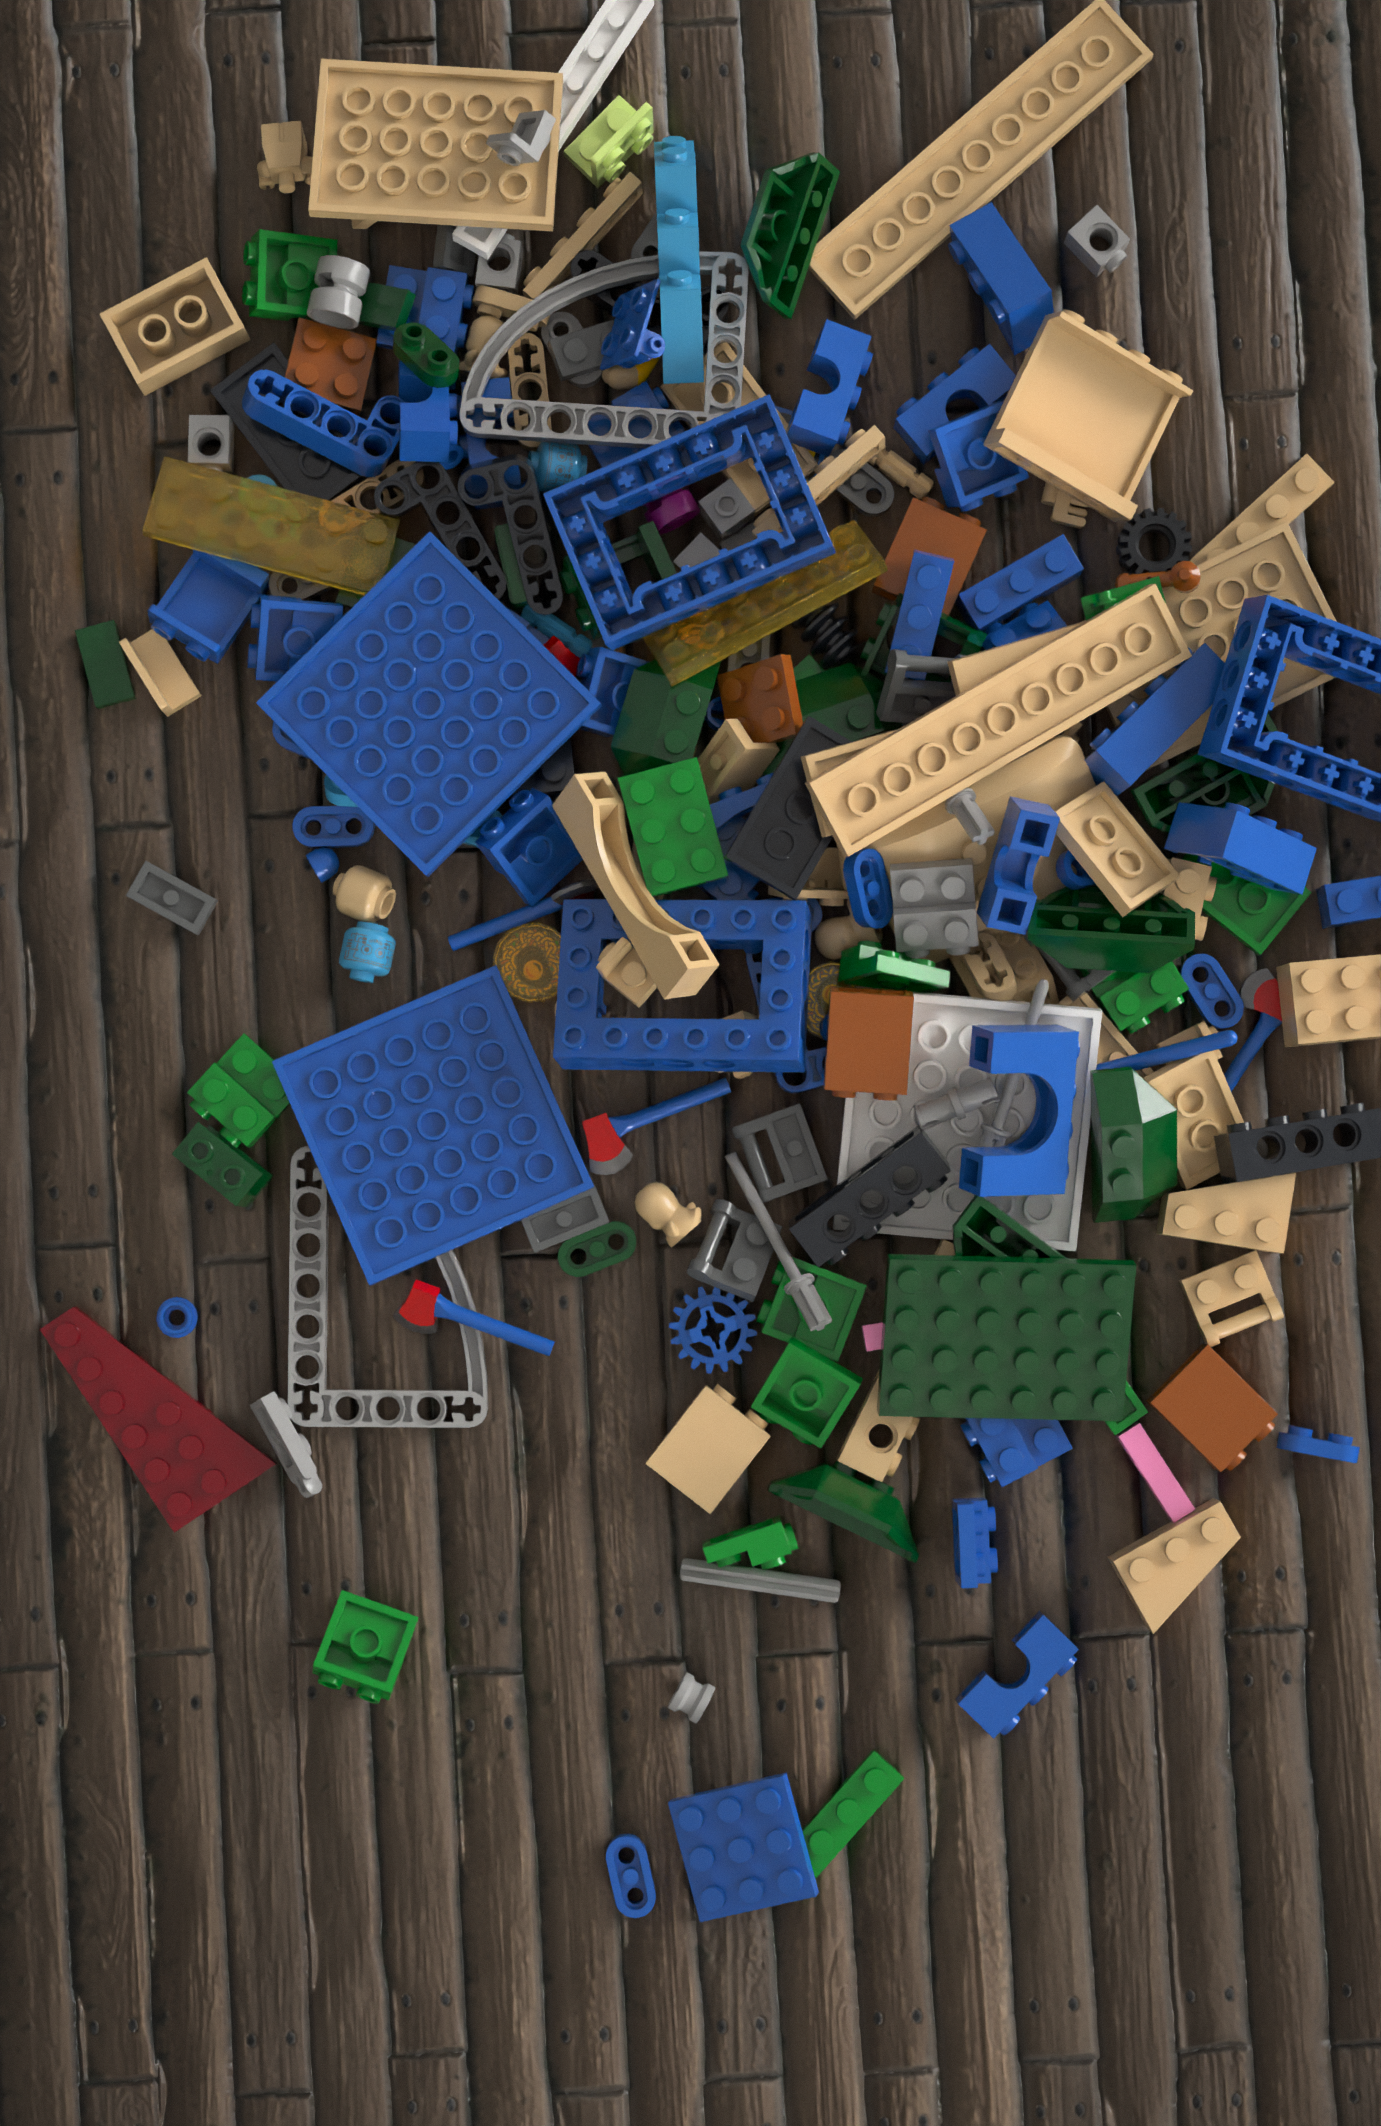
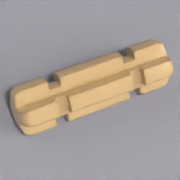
[868,446,934,500]

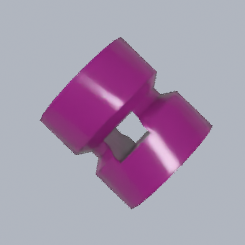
[642,488,700,535]

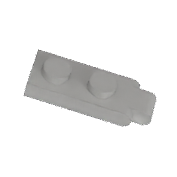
[250,1391,322,1498]

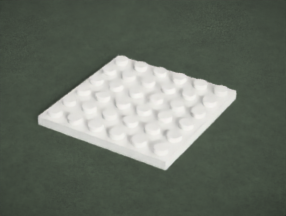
[833,986,1102,1251]

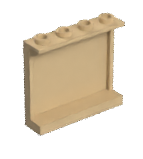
[983,310,1193,522]

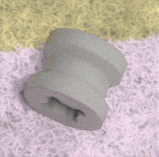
[667,1672,715,1723]

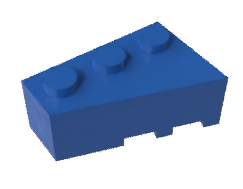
[948,202,1054,356]
[1164,802,1317,895]

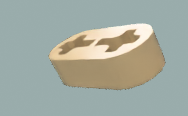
[963,932,1017,1001]

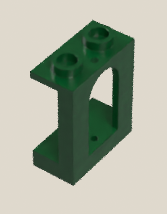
[559,521,677,640]
[860,593,987,682]
[172,1122,274,1207]

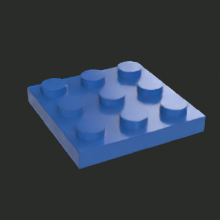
[668,1772,819,1922]

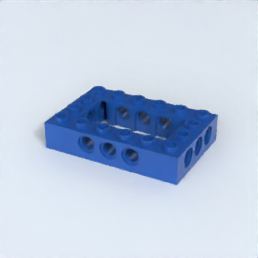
[543,394,836,650]
[1198,595,1381,823]
[553,899,812,1073]

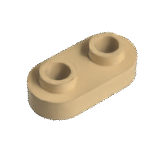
[472,285,550,332]

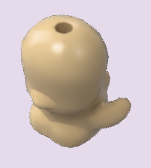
[459,315,508,379]
[814,899,883,960]
[635,1182,701,1248]

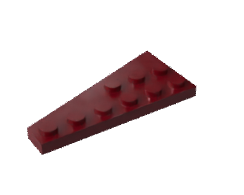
[39,1306,277,1533]

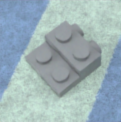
[890,858,978,958]

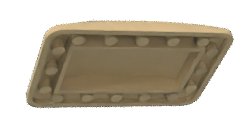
[864,735,1096,963]

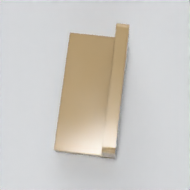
[119,629,202,717]
[698,719,780,804]

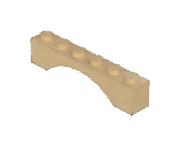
[552,772,719,999]

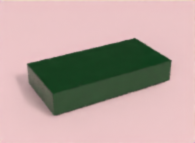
[358,282,416,331]
[494,523,527,612]
[75,620,137,709]

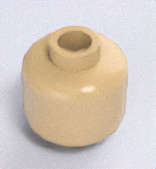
[333,865,396,923]

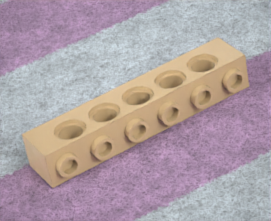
[836,1239,954,1482]

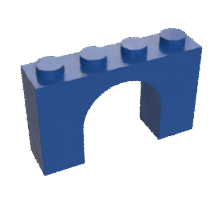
[959,1024,1080,1197]

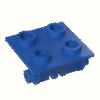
[600,279,665,370]

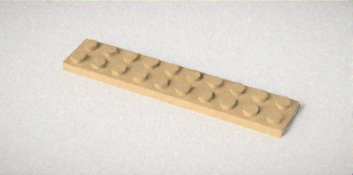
[808,0,1154,320]
[805,584,1192,857]

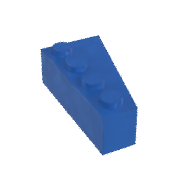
[1085,643,1225,796]

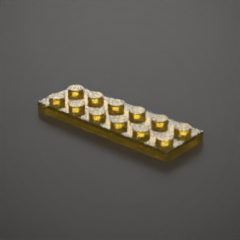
[142,456,400,596]
[642,520,888,686]

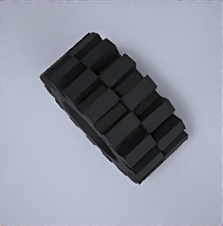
[1116,508,1192,575]

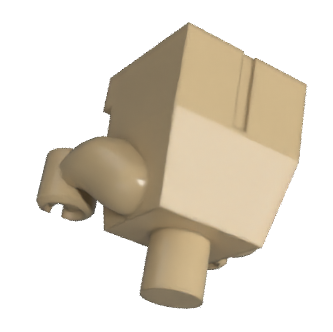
[257,120,313,193]

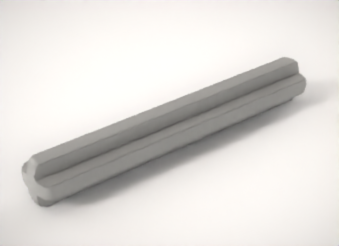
[680,1558,841,1603]

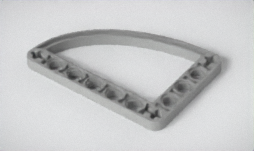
[460,251,749,448]
[288,1146,488,1428]

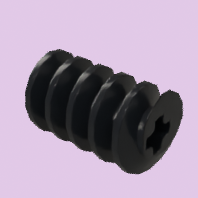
[782,577,866,669]

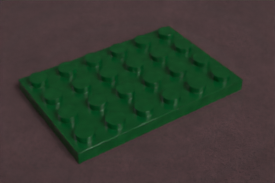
[877,1254,1136,1421]

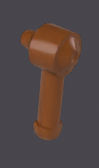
[1115,561,1201,593]

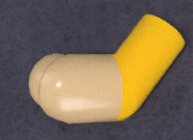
[602,356,661,390]

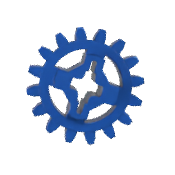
[669,1286,757,1374]

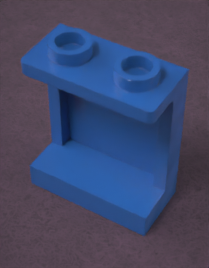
[147,532,270,664]

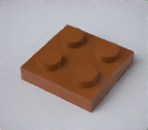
[285,318,377,416]
[717,654,803,743]

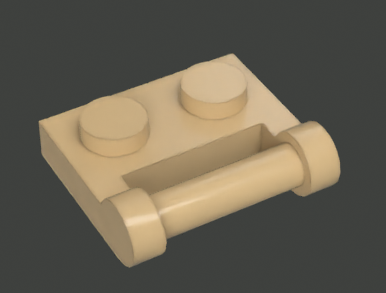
[1179,1250,1284,1347]

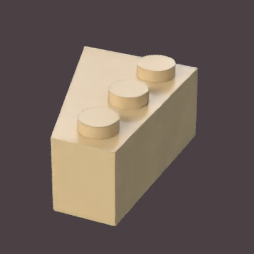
[1156,1173,1296,1253]
[1107,1498,1241,1634]

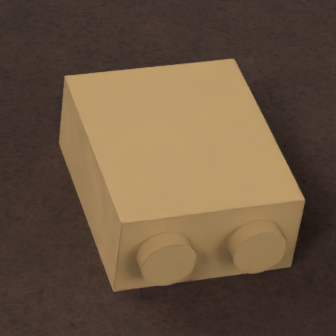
[646,1384,771,1514]

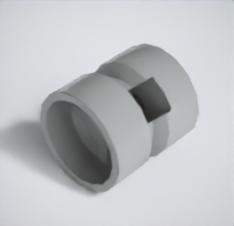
[307,255,370,329]

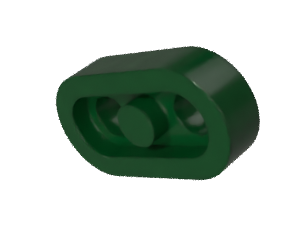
[393,323,459,388]
[558,1221,637,1277]

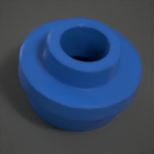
[156,1297,198,1338]

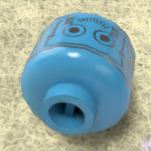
[526,442,587,492]
[339,921,396,983]

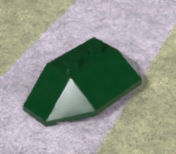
[740,152,840,319]
[610,645,722,776]
[762,662,903,777]
[1131,713,1278,834]
[1027,886,1195,973]
[1090,1067,1177,1223]
[952,1195,1066,1258]
[767,1460,919,1563]

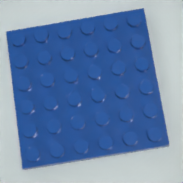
[256,532,602,877]
[272,965,594,1286]

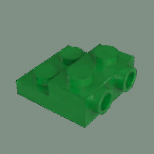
[242,229,338,321]
[838,941,950,993]
[1077,961,1189,1035]
[187,1033,290,1148]
[756,1257,867,1362]
[751,1337,863,1448]
[702,1515,799,1570]
[312,1590,419,1704]

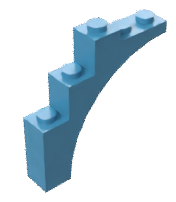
[654,136,704,384]

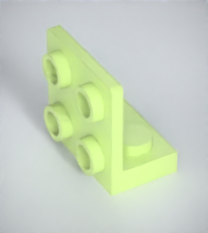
[563,95,654,188]

